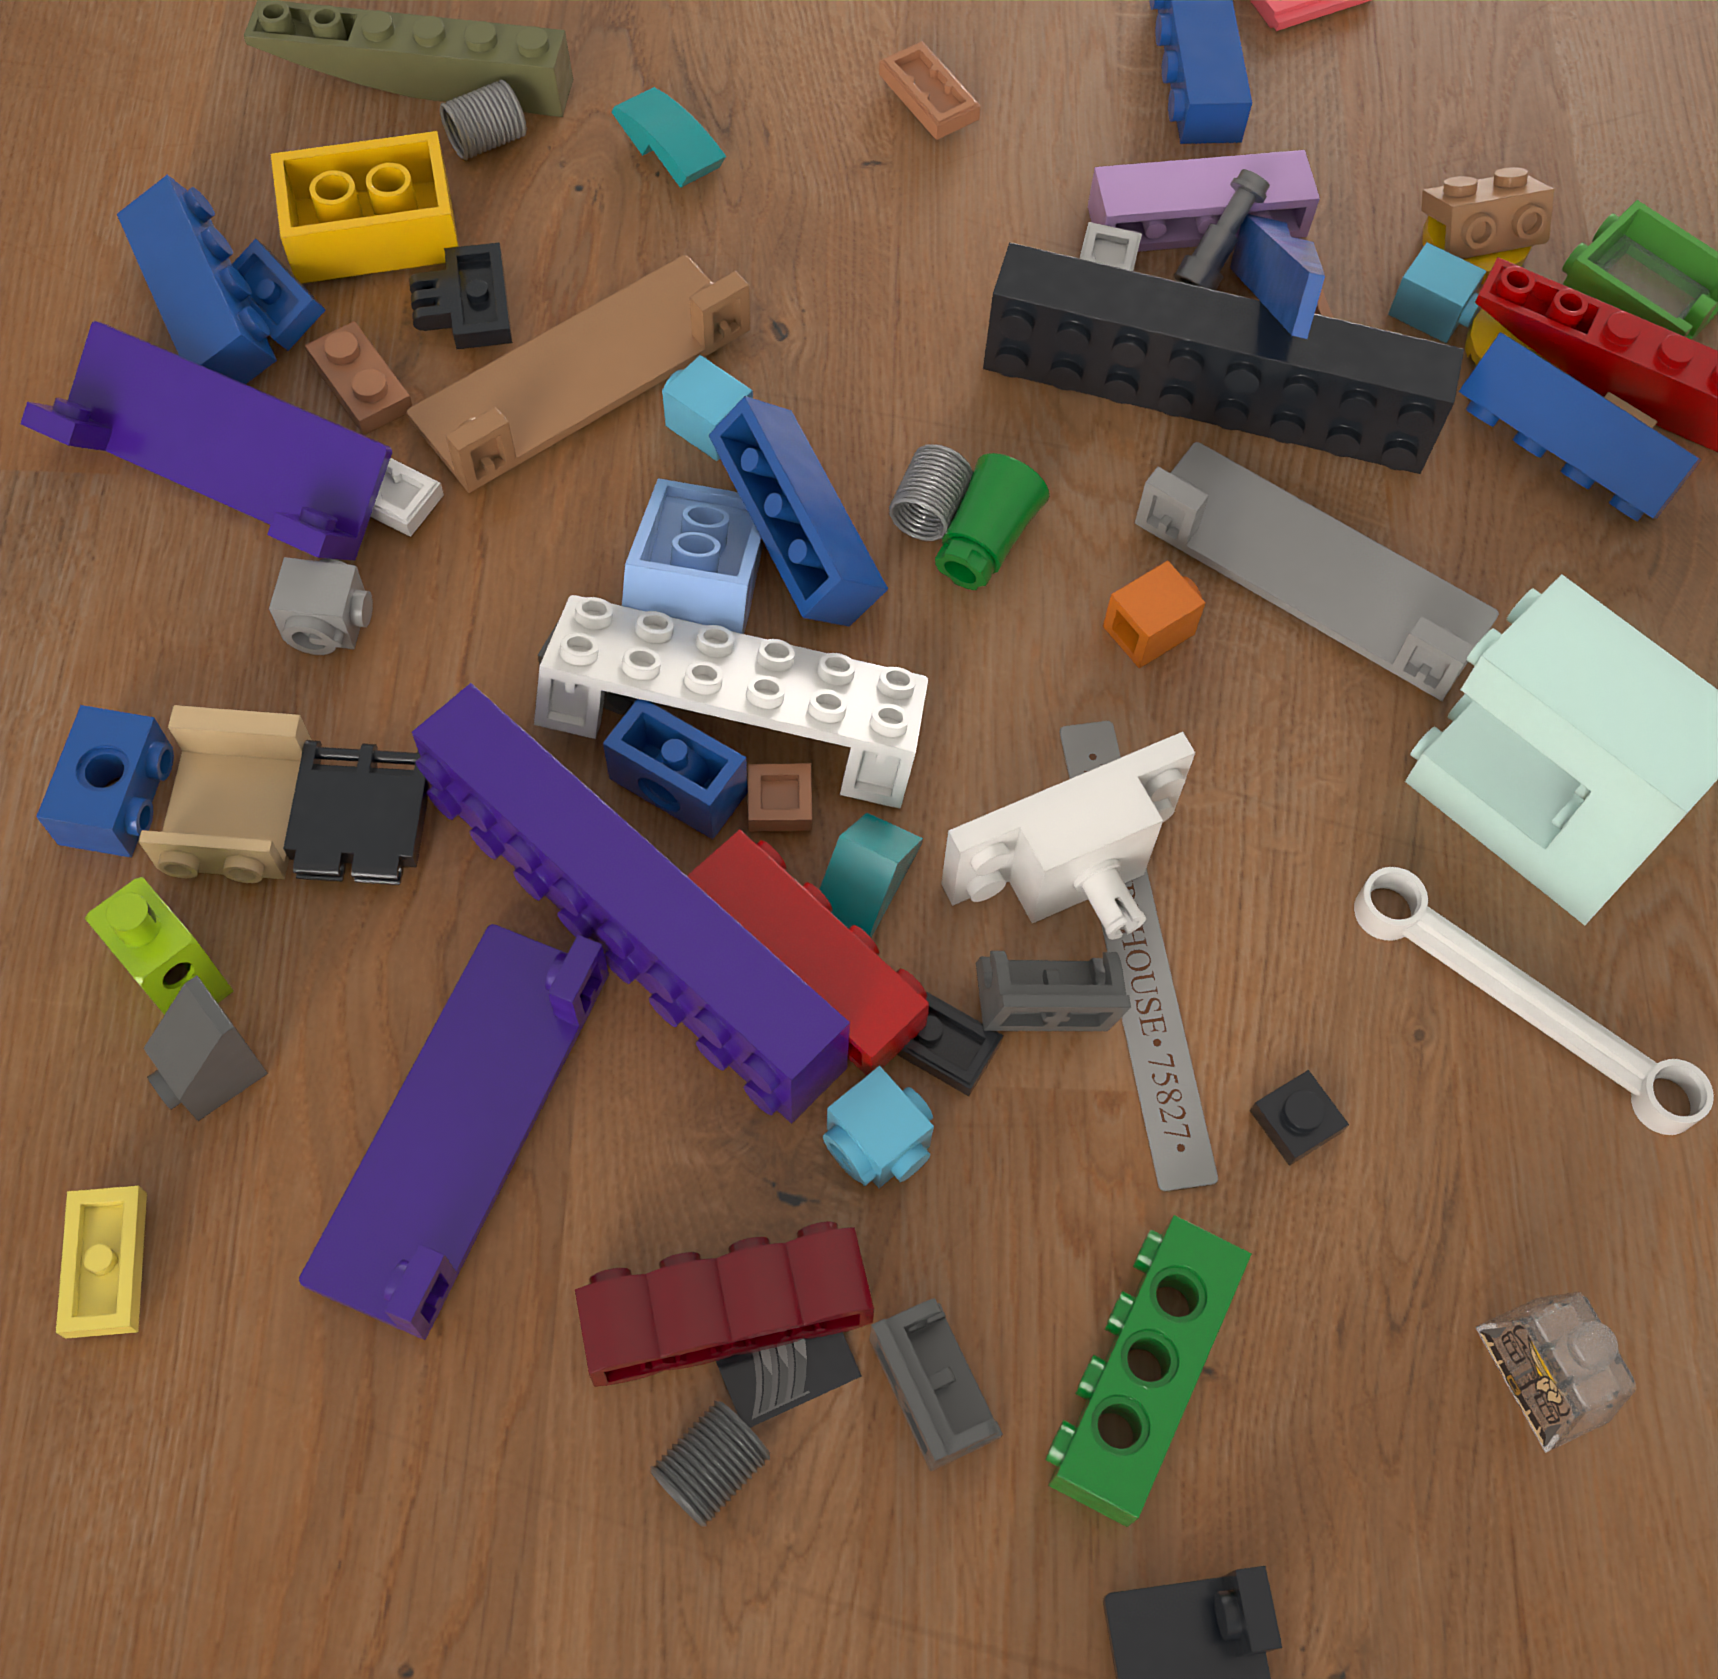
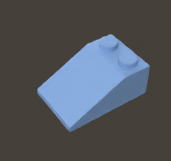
[622,478,764,634]

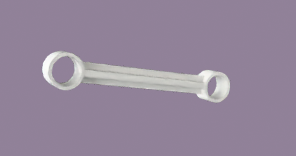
[1354,867,1714,1135]

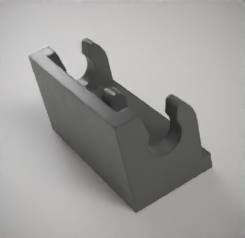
[975,951,1131,1031]
[869,1298,1003,1472]

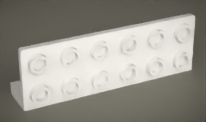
[534,595,928,809]

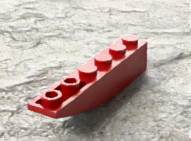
[1475,257,1718,452]

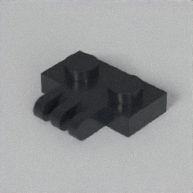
[409,242,513,350]

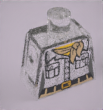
[1475,1291,1637,1453]

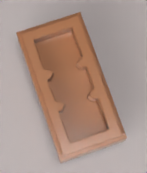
[879,41,981,140]

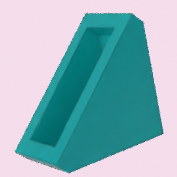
[819,813,923,938]

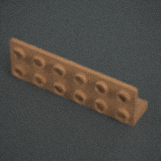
[407,255,751,493]

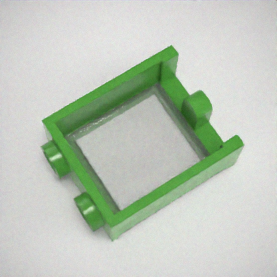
[1562,200,1718,340]

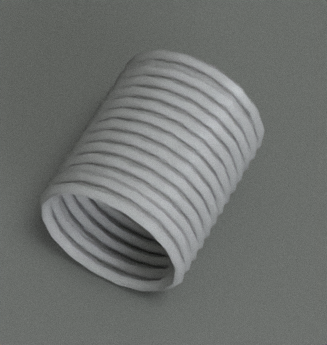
[440,79,527,160]
[889,444,973,541]

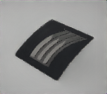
[716,1332,862,1428]

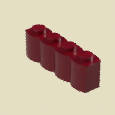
[575,1221,874,1387]

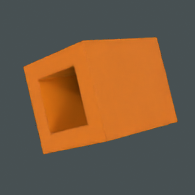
[1103,560,1206,669]

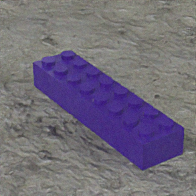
[412,683,850,1124]

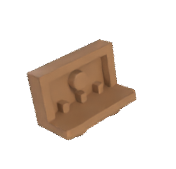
[1421,168,1554,259]

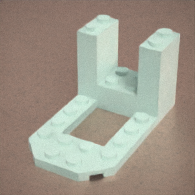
[1405,574,1718,925]

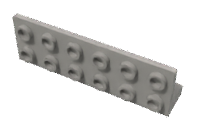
[1135,442,1499,701]

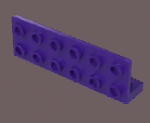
[20,321,392,561]
[299,924,609,1340]

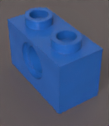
[603,699,748,840]
[36,705,174,858]

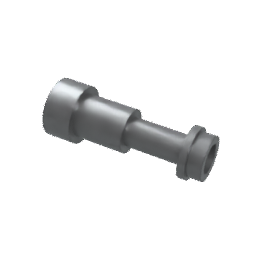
[1174,169,1270,290]

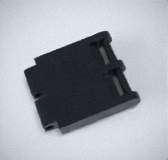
[283,740,431,885]

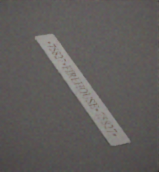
[1060,721,1218,1191]

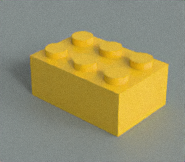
[271,131,459,284]

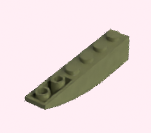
[244,0,574,117]

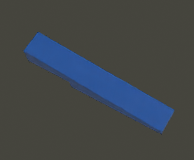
[1230,214,1325,339]

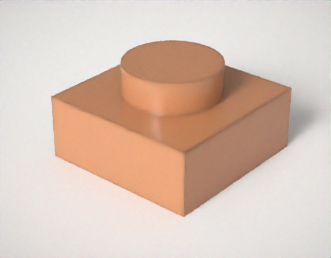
[748,763,812,832]

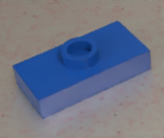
[232,238,326,351]

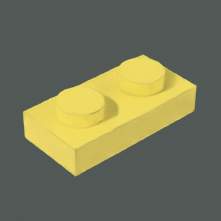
[56,1186,147,1339]

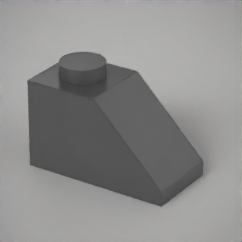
[143,976,268,1121]

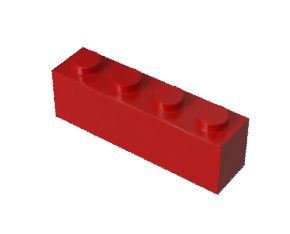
[687,829,929,1076]

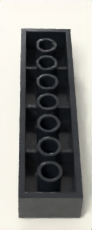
[983,242,1464,474]

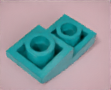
[611,87,726,188]

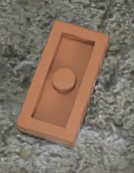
[304,321,413,435]

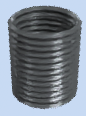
[650,1401,770,1526]

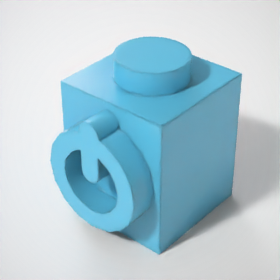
[822,1066,934,1188]

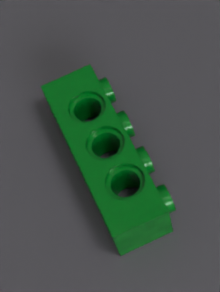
[1045,1215,1252,1527]

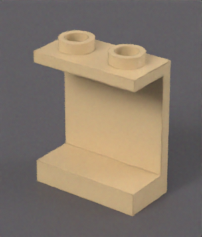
[139,705,311,883]

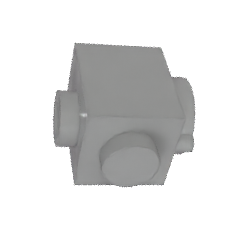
[269,557,373,655]

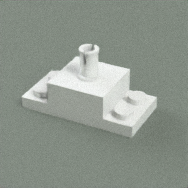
[941,732,1195,940]

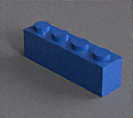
[1149,0,1252,144]
[117,174,277,384]
[1458,332,1701,522]
[708,396,888,627]

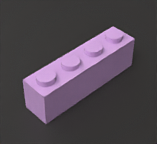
[1088,150,1320,251]

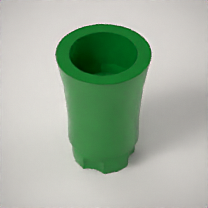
[935,453,1050,590]

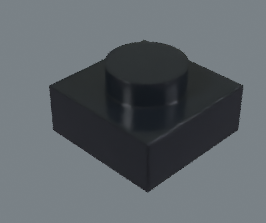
[1250,1070,1349,1166]

